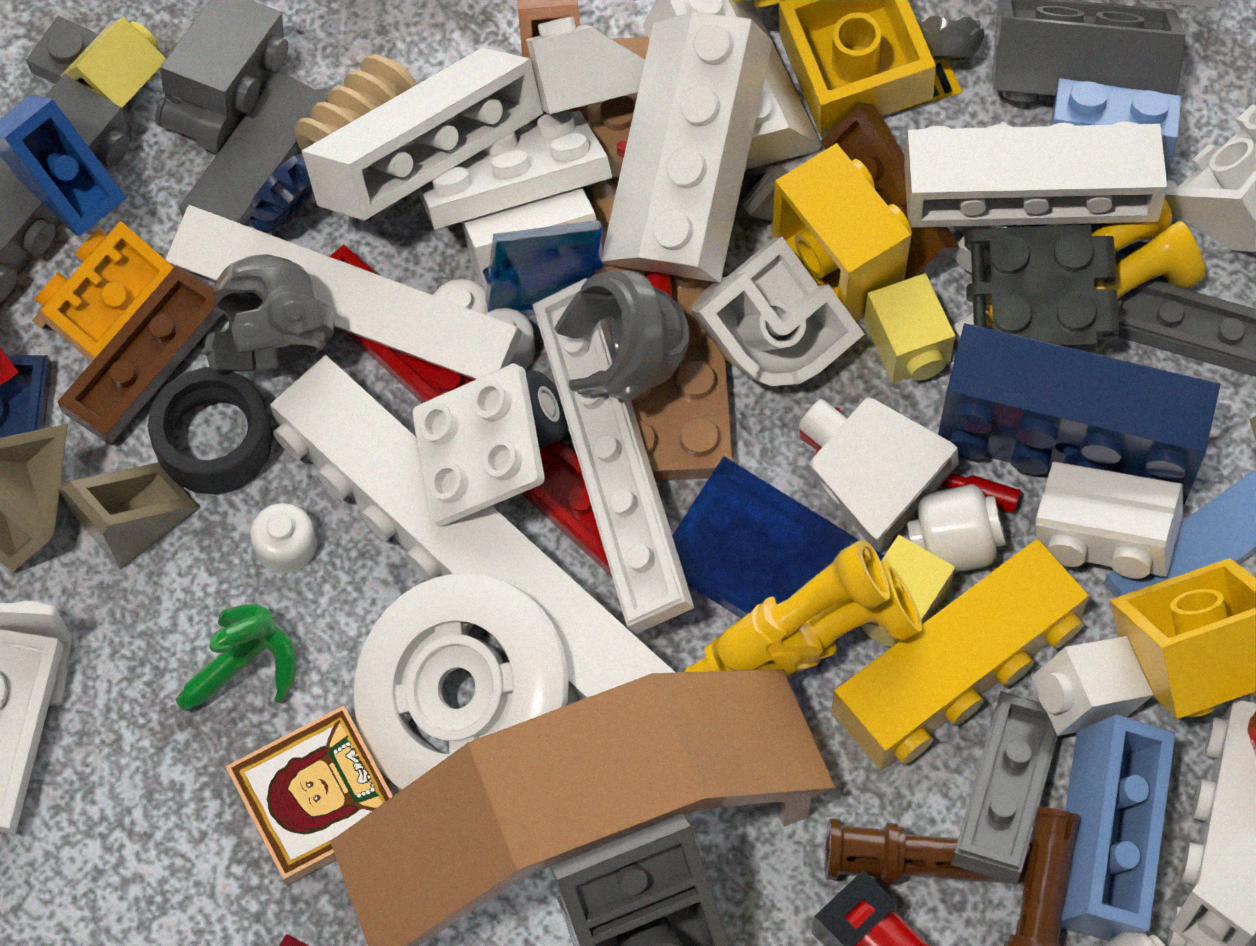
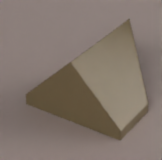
[0,423,68,572]
[58,462,197,570]

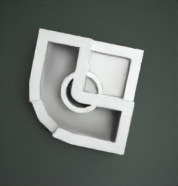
[690,236,864,386]

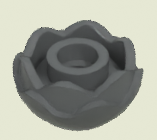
[916,16,985,61]

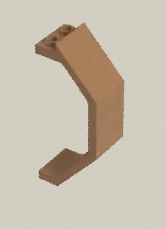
[330,669,836,946]

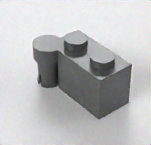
[155,0,288,154]

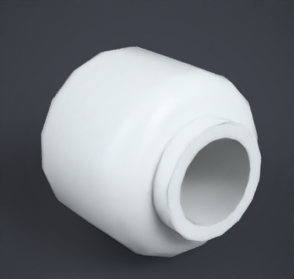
[907,484,1006,574]

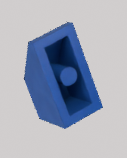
[0,95,127,237]

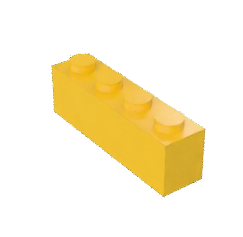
[831,538,1089,771]

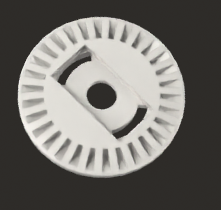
[353,573,569,789]

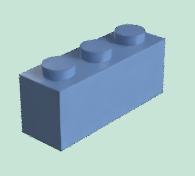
[1060,714,1176,941]

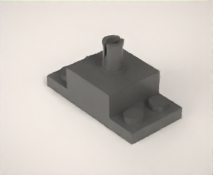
[550,813,730,946]

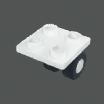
[413,363,568,526]

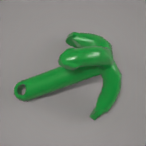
[175,604,297,711]

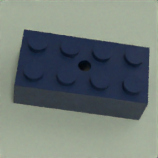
[938,323,1221,505]

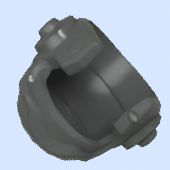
[201,254,334,372]
[554,270,689,401]

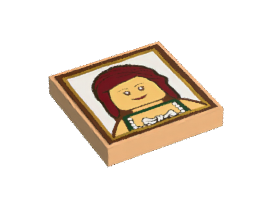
[225,706,393,886]

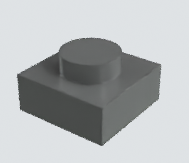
[26,15,99,84]

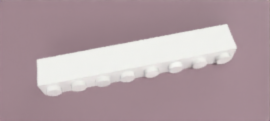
[270,355,675,705]

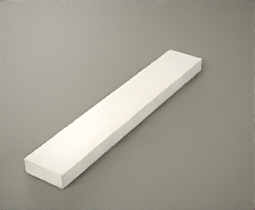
[165,205,523,380]
[532,278,694,634]

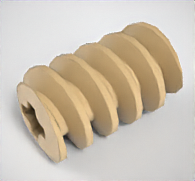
[294,54,418,150]

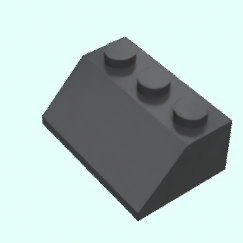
[992,0,1186,102]

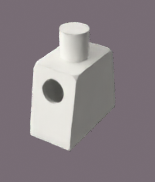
[799,397,959,554]

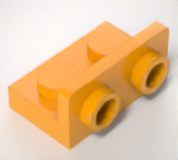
[32,221,174,362]

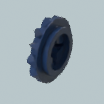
[248,154,313,233]

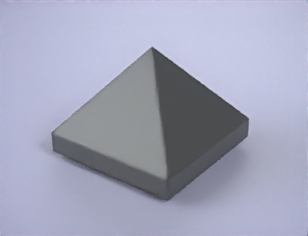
[734,166,787,222]

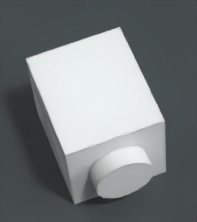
[1031,636,1154,736]

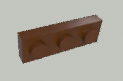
[821,102,960,280]
[57,265,223,445]

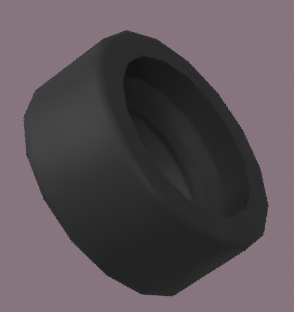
[147,367,274,494]

